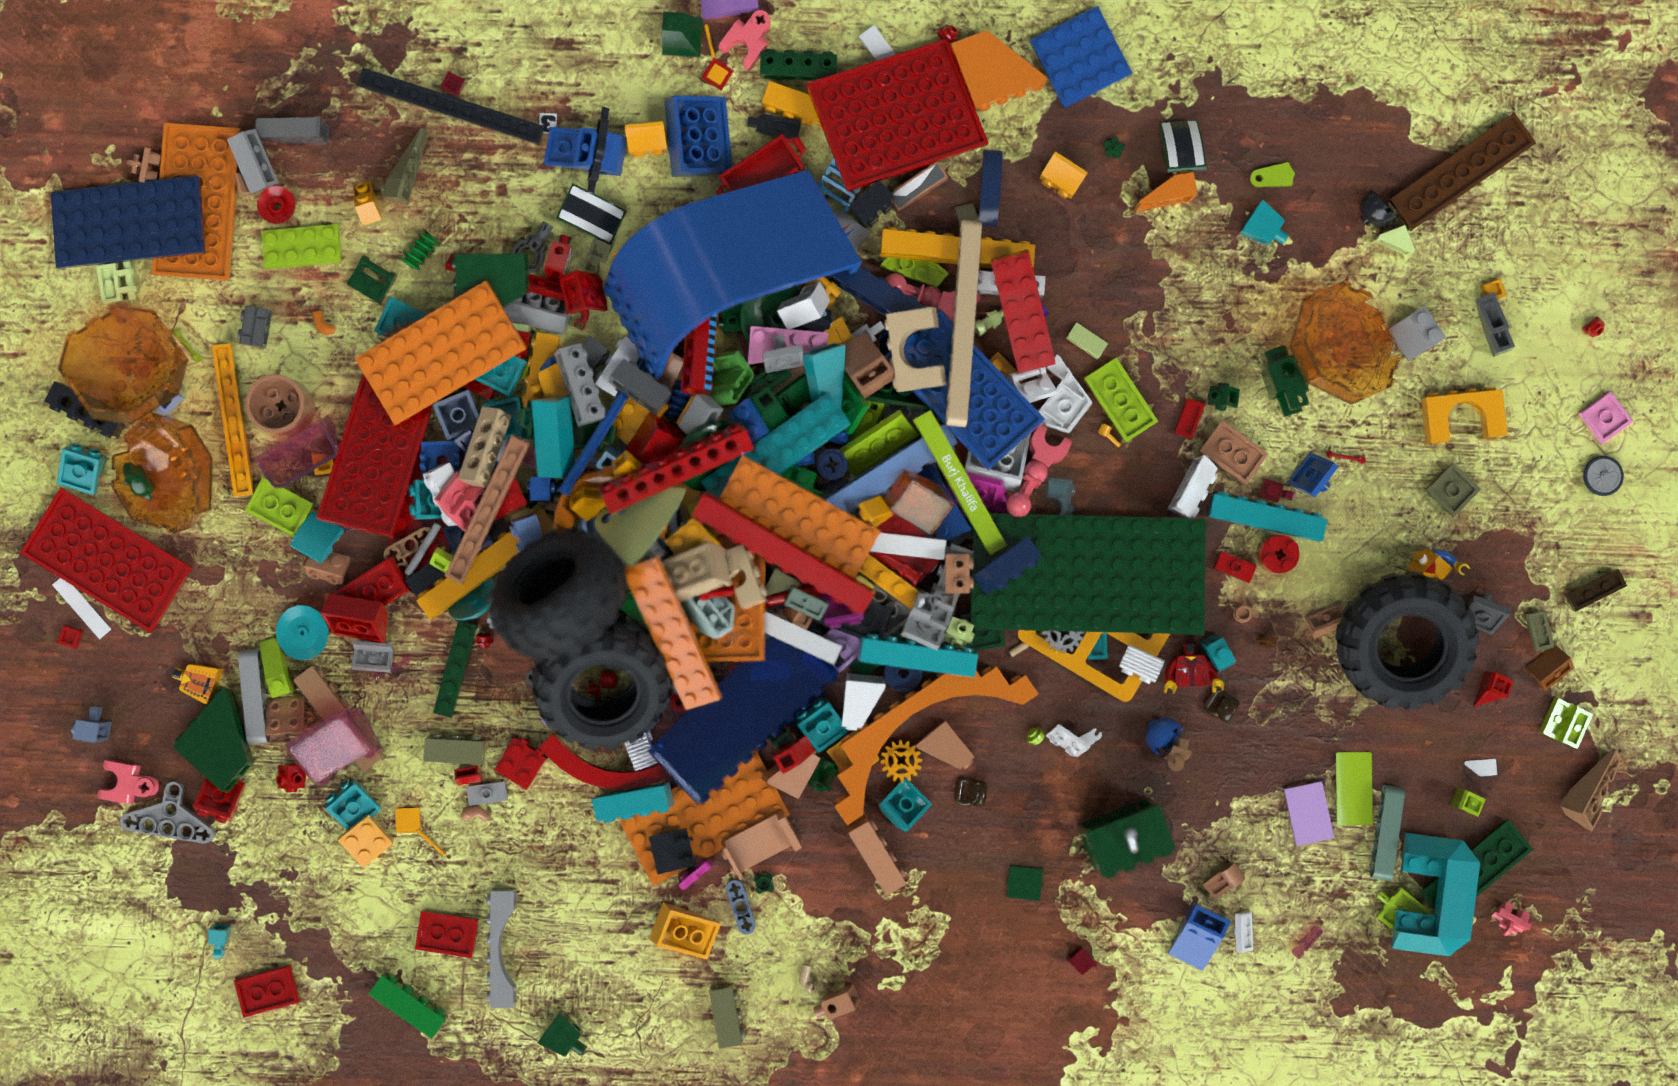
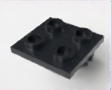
[649,828,698,875]

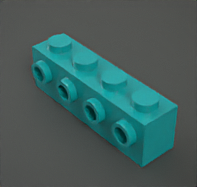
[592,782,674,823]

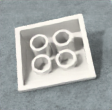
[964,433,1031,492]
[1167,455,1218,518]

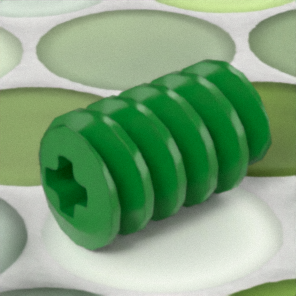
[398,228,440,270]

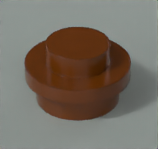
[1256,634,1276,649]

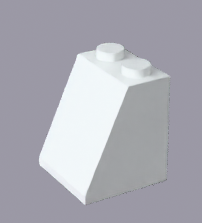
[842,673,885,730]

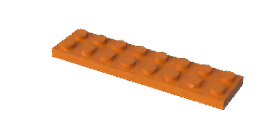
[624,556,722,710]

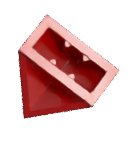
[1473,671,1514,707]

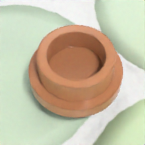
[1233,604,1252,623]

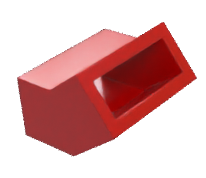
[454,765,483,786]

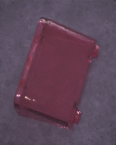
[285,707,382,787]

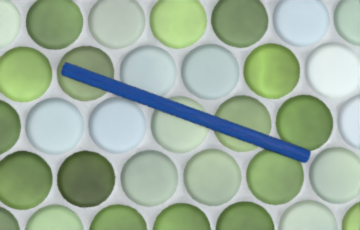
[559,359,646,495]

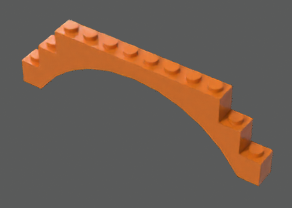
[834,666,1038,825]

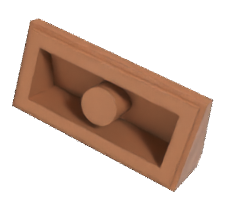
[1305,603,1343,639]

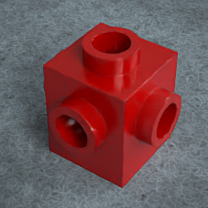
[276,764,306,792]

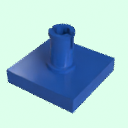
[1287,452,1338,497]

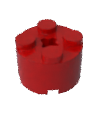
[1256,535,1300,574]

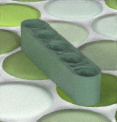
[1370,785,1405,881]

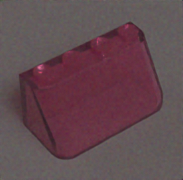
[254,415,340,488]

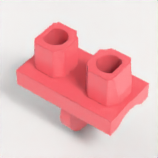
[1491,901,1531,936]

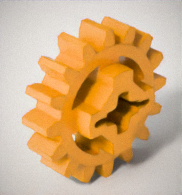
[880,740,922,783]

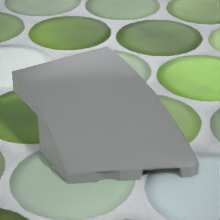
[901,593,959,650]

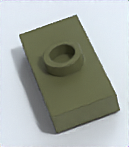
[1525,610,1555,652]

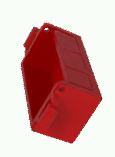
[715,134,807,195]

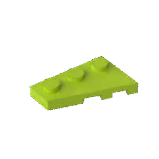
[880,257,949,288]

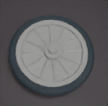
[1583,456,1624,496]

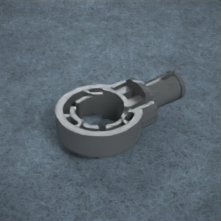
[511,221,554,273]

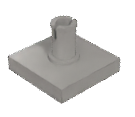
[762,335,804,373]

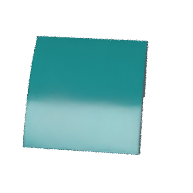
[290,511,344,564]

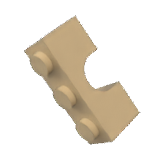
[726,544,767,609]

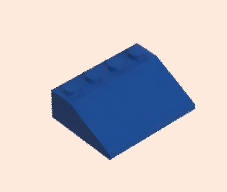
[664,95,732,177]

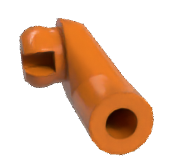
[312,311,335,336]

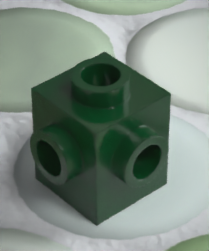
[1207,383,1240,411]

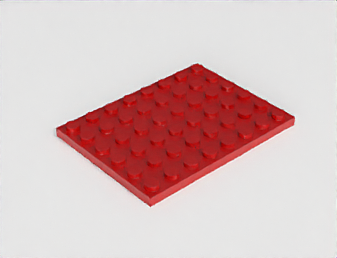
[806,38,989,192]

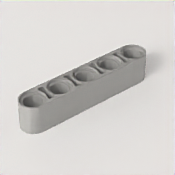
[238,649,270,745]

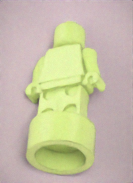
[974,309,1004,336]

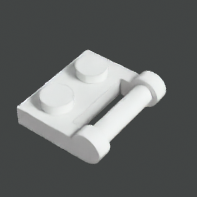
[1008,367,1057,403]

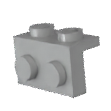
[351,640,394,673]

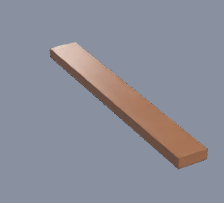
[445,435,530,584]

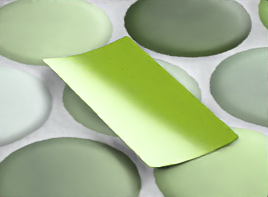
[1336,752,1373,826]

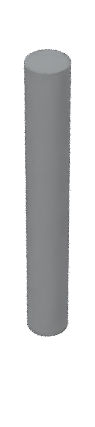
[405,523,441,576]

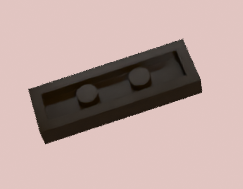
[1565,569,1627,612]

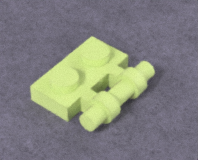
[96,262,137,305]

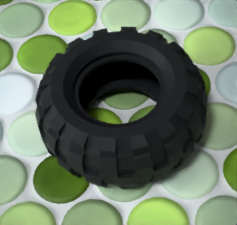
[488,528,627,661]
[1335,572,1479,710]
[532,617,673,750]

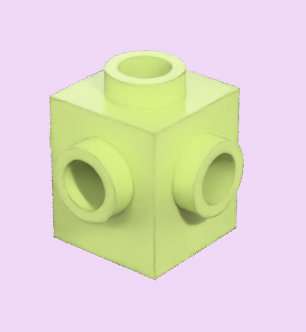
[943,617,975,648]

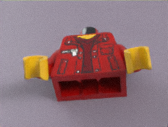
[1163,644,1224,694]

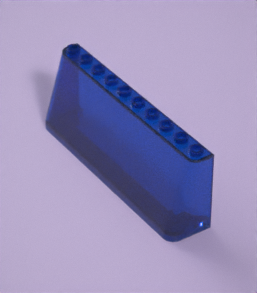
[647,620,839,805]

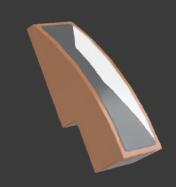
[892,161,948,212]

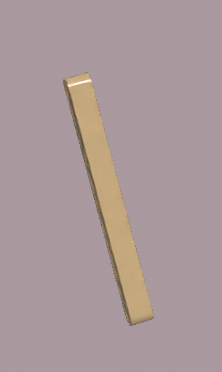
[946,219,982,427]

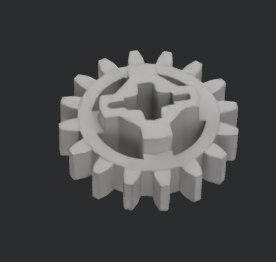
[1042,631,1084,654]

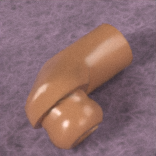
[461,805,491,822]

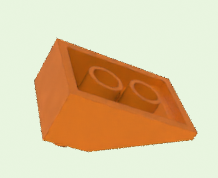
[1135,171,1198,212]

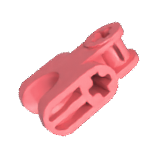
[719,10,771,71]
[97,759,160,804]

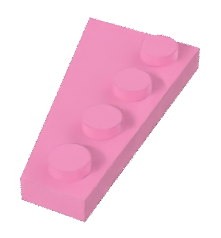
[748,326,828,365]

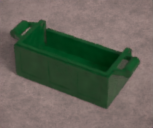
[516,399,617,452]

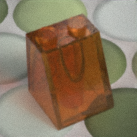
[883,470,954,535]

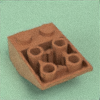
[844,332,895,398]

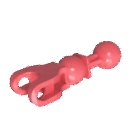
[884,273,981,322]
[1007,424,1072,517]

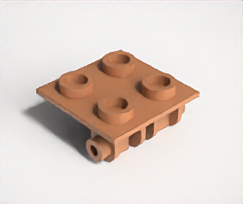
[265,696,307,736]

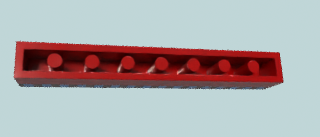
[681,313,718,396]

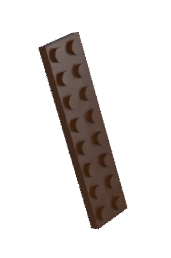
[1388,112,1536,231]

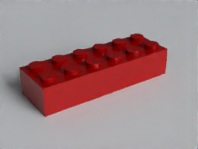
[990,249,1056,374]

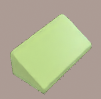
[1066,322,1108,359]

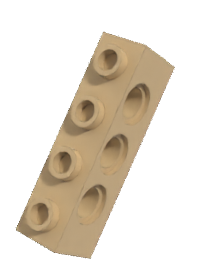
[458,407,511,488]

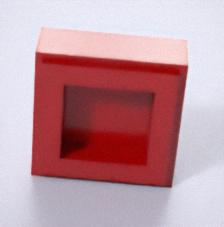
[57,625,83,649]

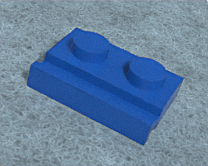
[728,398,769,444]

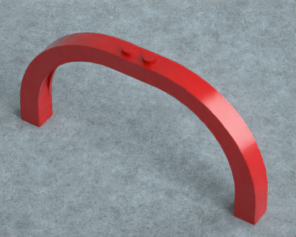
[539,661,745,790]

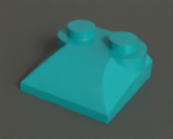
[879,778,932,832]

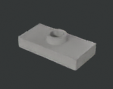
[466,781,508,806]

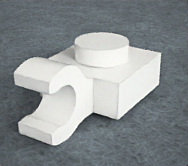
[851,321,885,343]

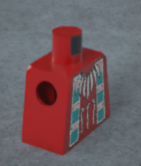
[544,235,573,282]

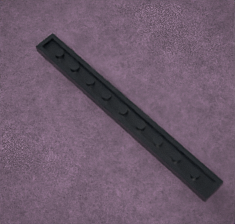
[357,68,545,145]

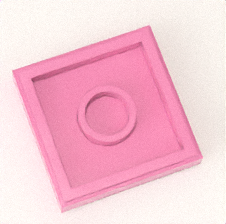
[1578,391,1634,444]

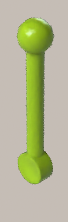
[173,329,202,362]

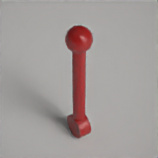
[1326,450,1366,464]

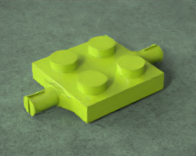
[1376,887,1432,931]

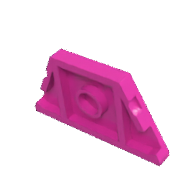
[947,471,1010,514]

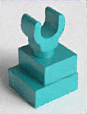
[208,924,231,959]

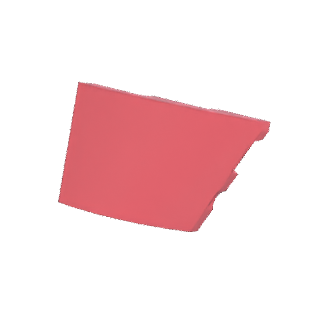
[434,471,485,532]

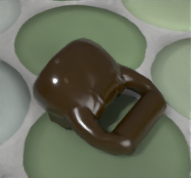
[1203,688,1240,722]
[954,777,987,807]

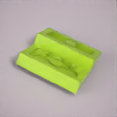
[1539,697,1593,749]

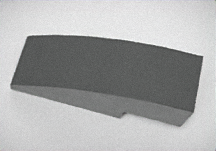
[1476,293,1515,357]

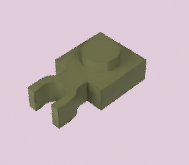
[585,238,613,274]

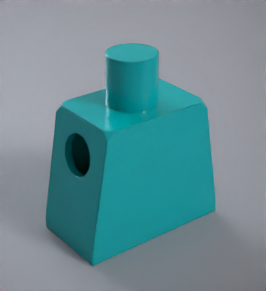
[1239,200,1289,246]
[1199,633,1236,673]

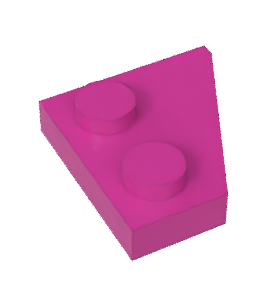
[678,857,713,890]

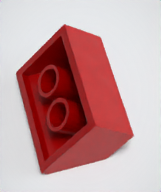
[321,594,388,643]

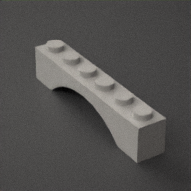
[487,889,517,1008]

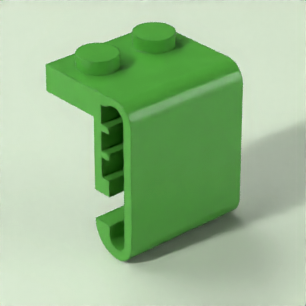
[707,350,754,406]

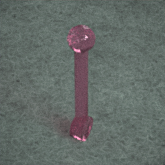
[373,657,410,680]

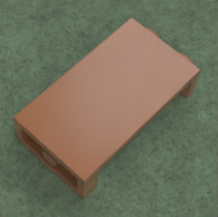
[720,810,802,880]

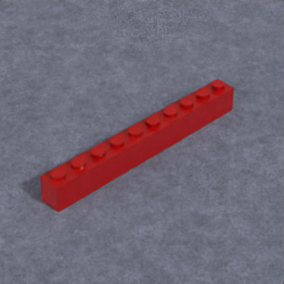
[692,491,875,614]

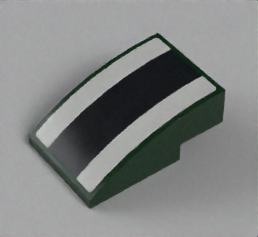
[1159,120,1206,173]
[556,183,627,245]

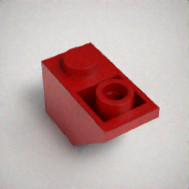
[772,734,815,774]

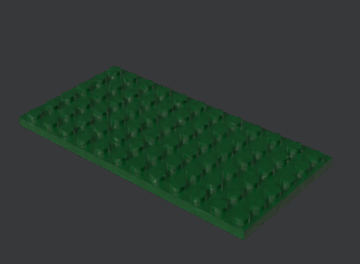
[971,513,1206,635]

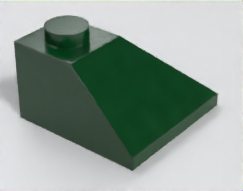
[662,11,703,58]

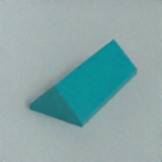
[531,396,575,479]

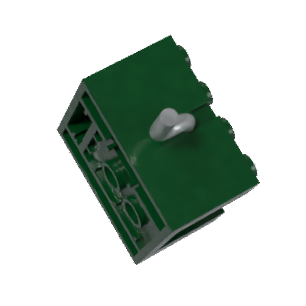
[1077,798,1177,879]

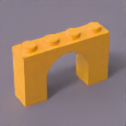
[1421,387,1508,445]

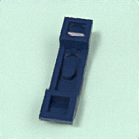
[978,150,1003,227]

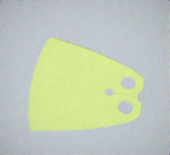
[595,487,686,566]

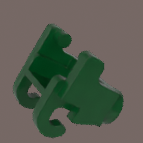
[807,756,839,792]

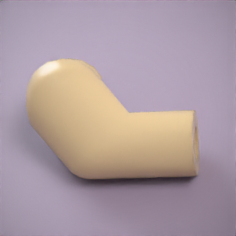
[799,964,817,993]

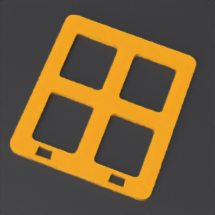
[1018,630,1170,702]

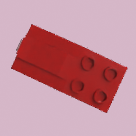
[870,499,939,582]

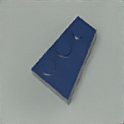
[973,537,1042,595]

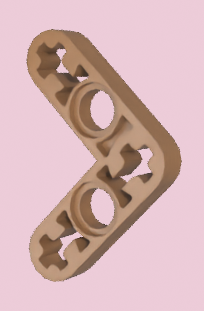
[384,527,437,597]

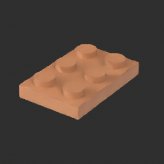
[1198,420,1269,485]

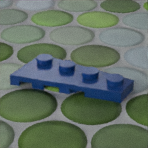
[917,464,974,541]

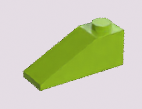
[259,637,296,698]

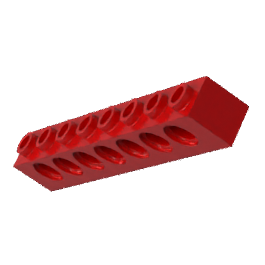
[597,422,754,515]

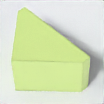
[1374,225,1415,257]

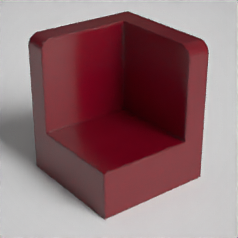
[1066,945,1098,975]

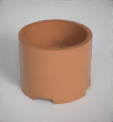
[245,374,315,436]

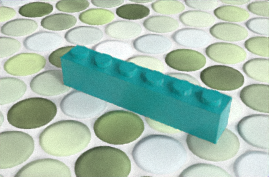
[1207,491,1328,542]
[857,633,978,677]

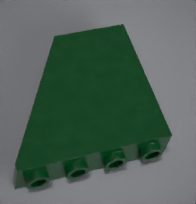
[452,253,529,308]
[172,687,254,793]

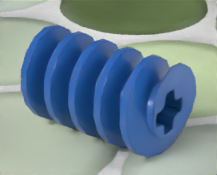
[664,380,692,422]

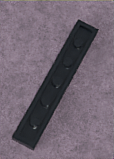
[405,518,511,597]

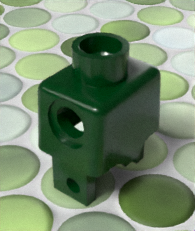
[1261,345,1310,417]

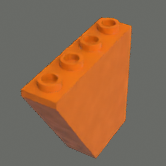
[951,30,1047,112]

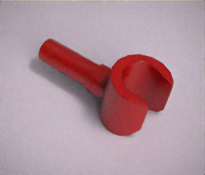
[588,684,601,700]

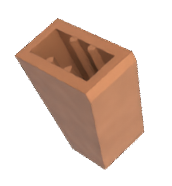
[655,352,683,395]
[915,720,975,769]
[761,750,821,799]

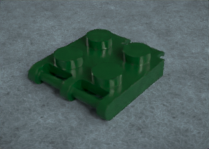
[775,373,811,418]

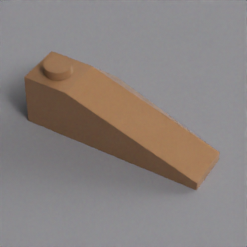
[1561,748,1621,831]

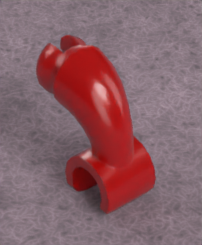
[574,309,590,331]

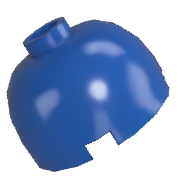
[1145,717,1184,755]

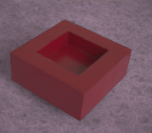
[440,71,467,98]

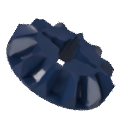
[817,449,848,480]

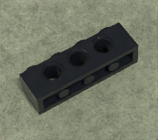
[44,381,129,438]

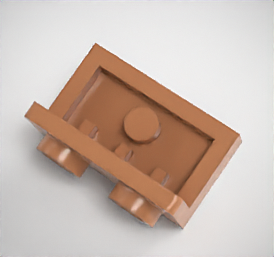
[305,552,350,585]

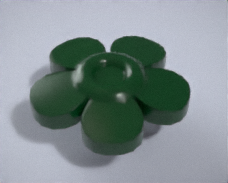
[1103,137,1125,159]

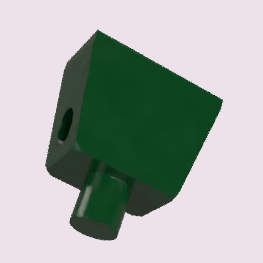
[537,1010,587,1057]

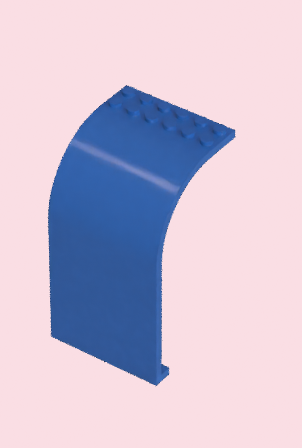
[604,170,862,380]

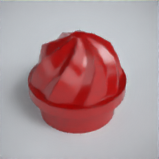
[598,670,618,689]

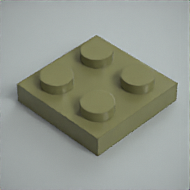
[1425,463,1481,517]

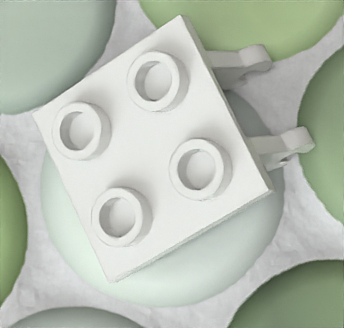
[1046,724,1102,757]

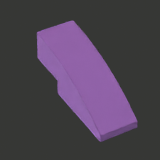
[701,0,759,20]

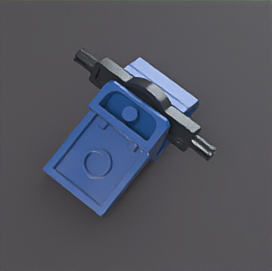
[543,107,627,194]

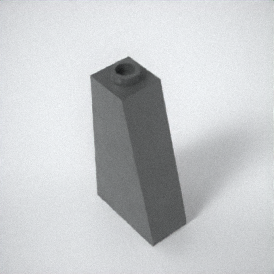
[253,117,329,145]

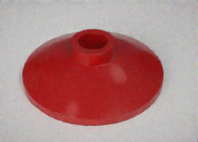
[257,186,296,224]

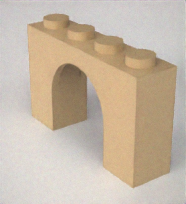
[885,307,947,392]

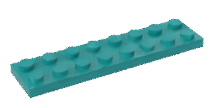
[374,297,527,397]
[701,392,851,499]

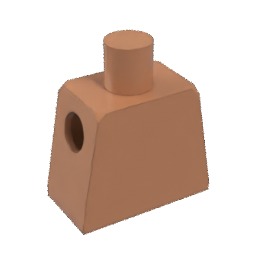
[813,983,861,1020]

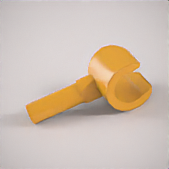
[1099,424,1121,447]

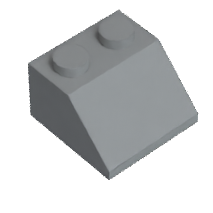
[1387,306,1446,361]

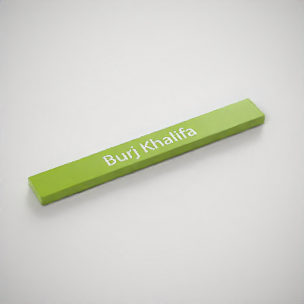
[913,410,1007,555]

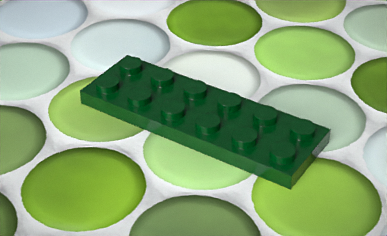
[1418,819,1534,911]

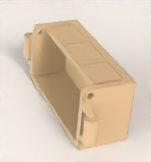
[661,542,740,602]

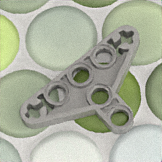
[120,781,216,843]

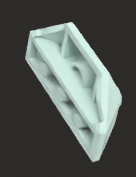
[680,595,735,639]

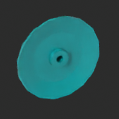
[448,578,495,620]
[276,605,329,660]

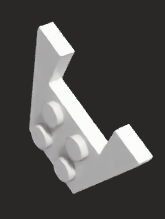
[1038,354,1092,434]

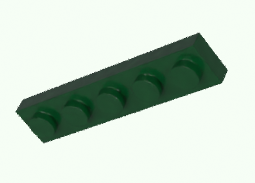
[433,620,478,718]

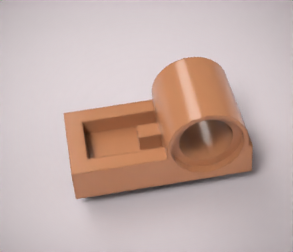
[1202,861,1245,900]

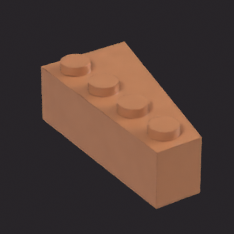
[843,810,906,896]

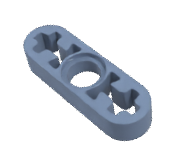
[726,879,756,934]

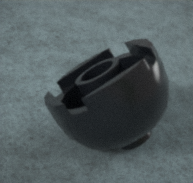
[1359,189,1397,227]

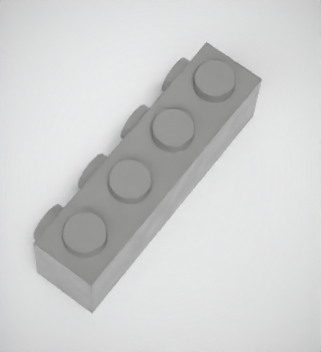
[554,343,605,427]

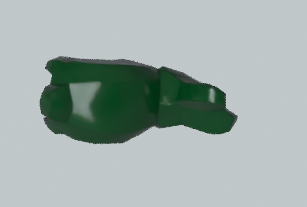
[123,462,156,500]

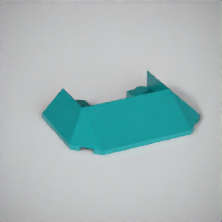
[1391,833,1480,956]

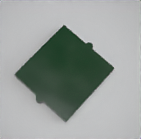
[1006,865,1044,901]

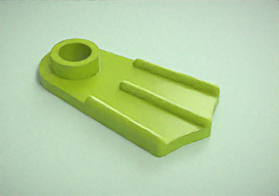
[1250,162,1295,187]

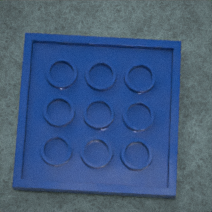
[1030,6,1132,109]

